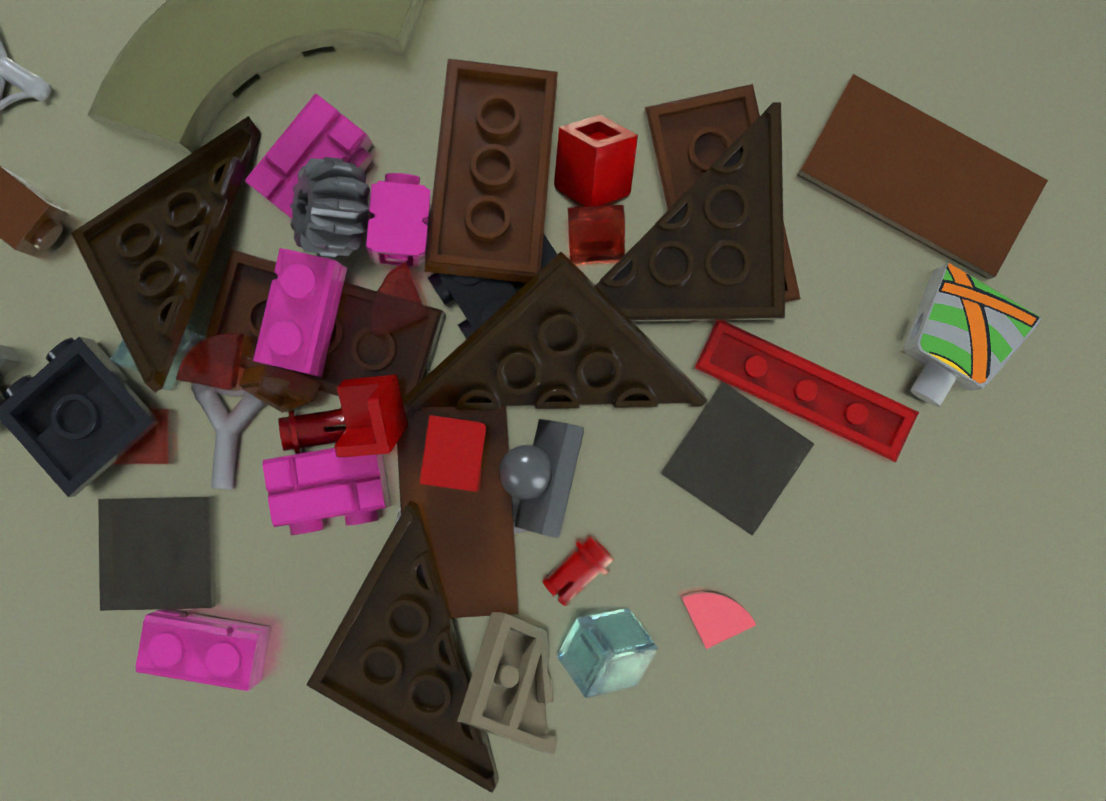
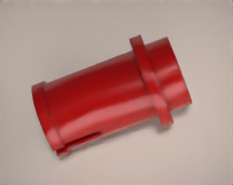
[278,407,346,454]
[542,535,614,607]

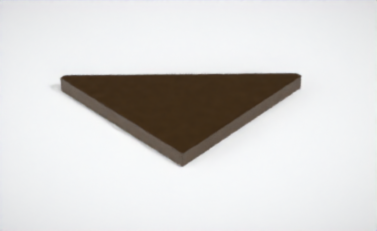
[596,102,785,322]
[71,116,260,393]
[404,252,708,411]
[306,501,499,793]

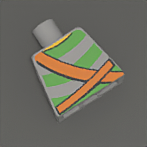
[903,263,1042,407]

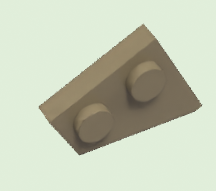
[458,612,557,755]

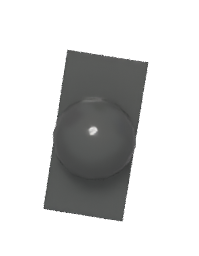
[499,419,584,538]

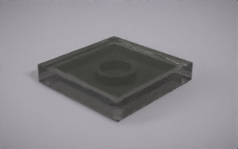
[659,381,814,536]
[98,496,216,611]

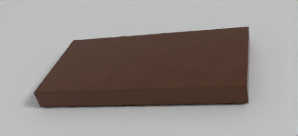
[424,59,558,283]
[798,74,1048,279]
[644,84,801,324]
[200,249,445,418]
[397,406,519,618]

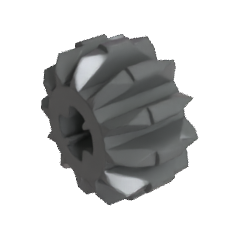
[290,157,370,258]

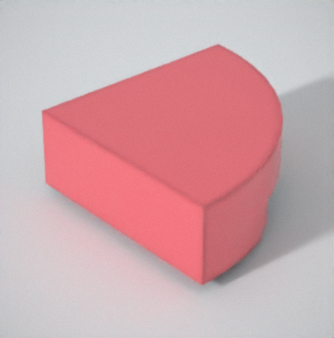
[681,591,756,649]

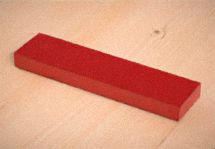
[693,320,919,462]

